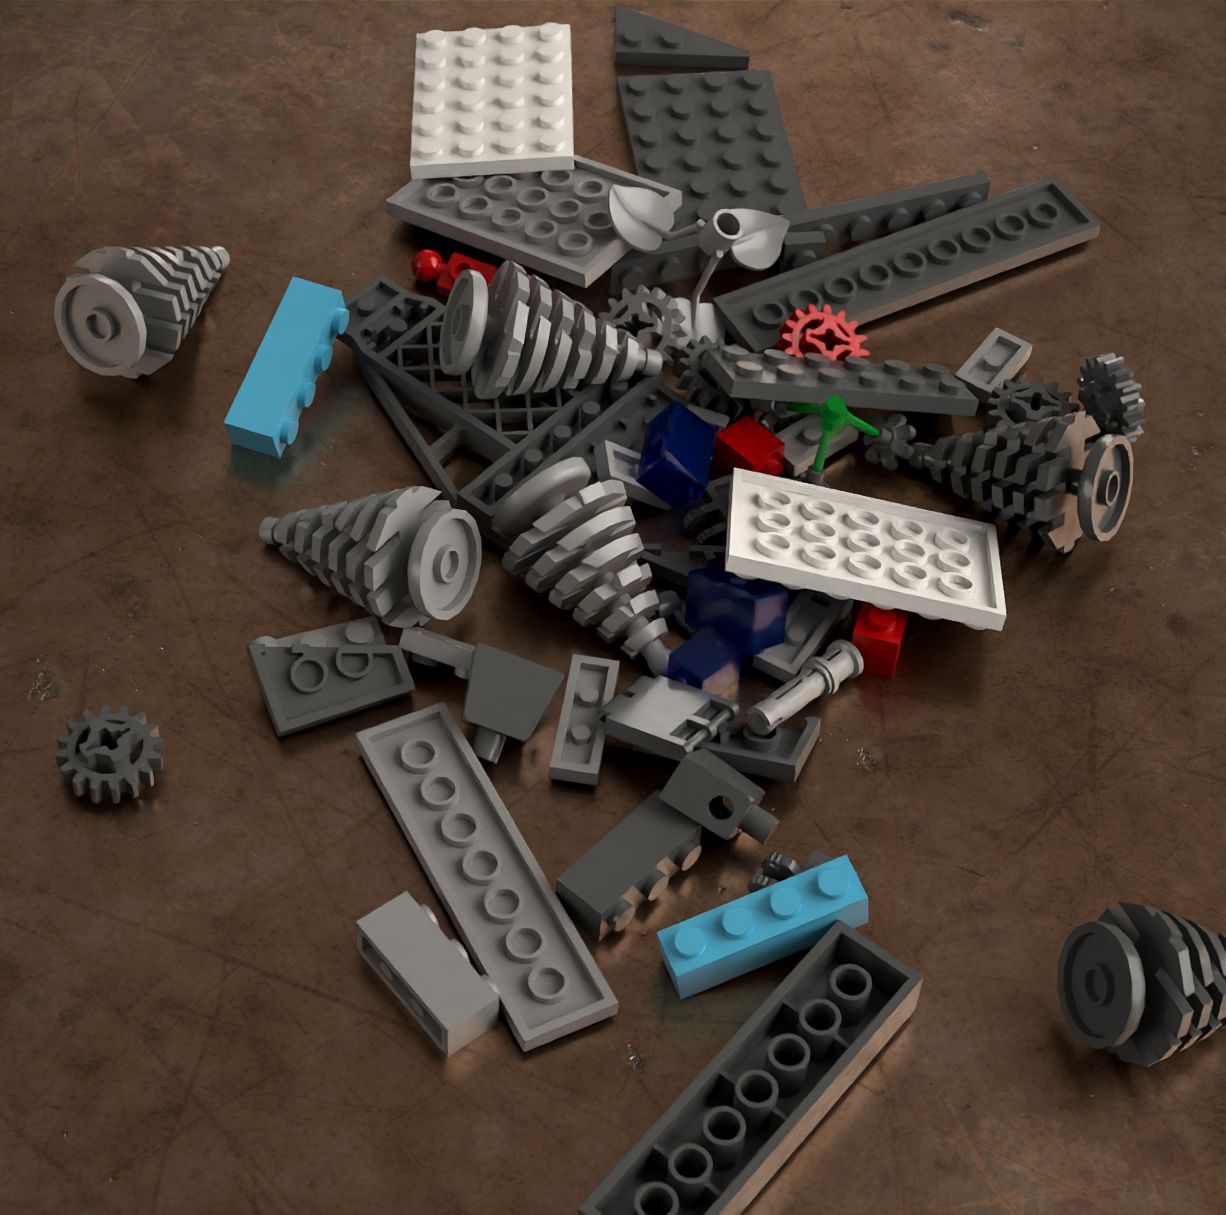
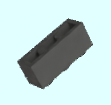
[556,790,702,942]

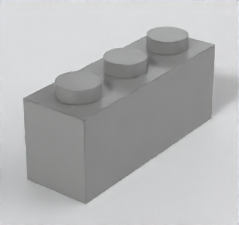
[356,891,500,1057]

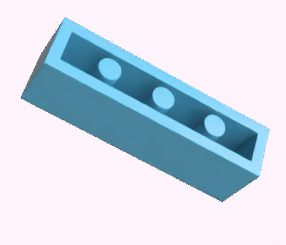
[224,277,349,458]
[657,854,869,1000]

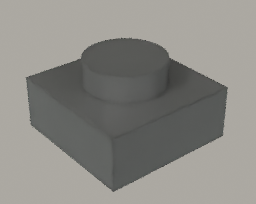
[778,231,826,274]

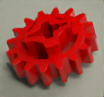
[775,304,869,361]

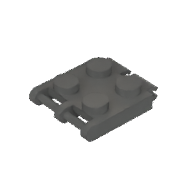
[597,675,740,762]

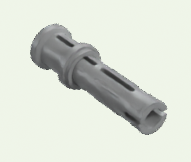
[746,639,864,735]

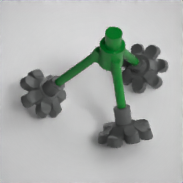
[751,395,916,488]

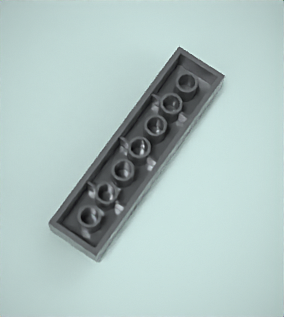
[577,919,924,1215]

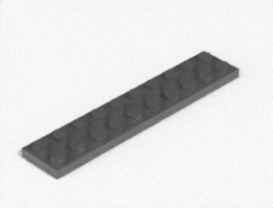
[712,176,1101,354]

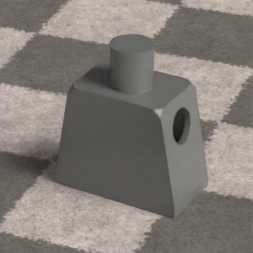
[460,641,565,764]
[658,748,780,845]

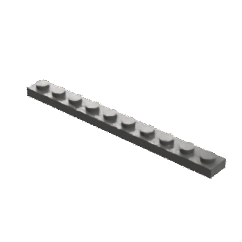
[604,172,991,295]

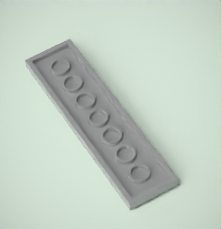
[356,701,619,1052]

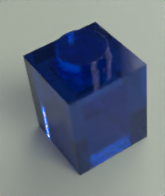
[667,625,743,696]

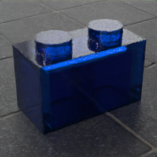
[635,400,716,511]
[685,562,789,655]

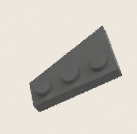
[246,644,416,737]

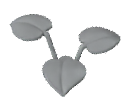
[607,184,790,347]

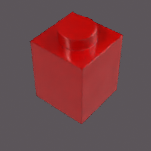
[713,415,785,477]
[851,601,909,679]

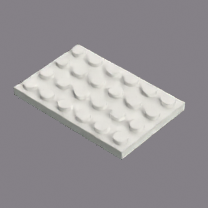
[410,23,574,180]
[725,467,1007,631]

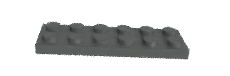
[704,346,979,416]

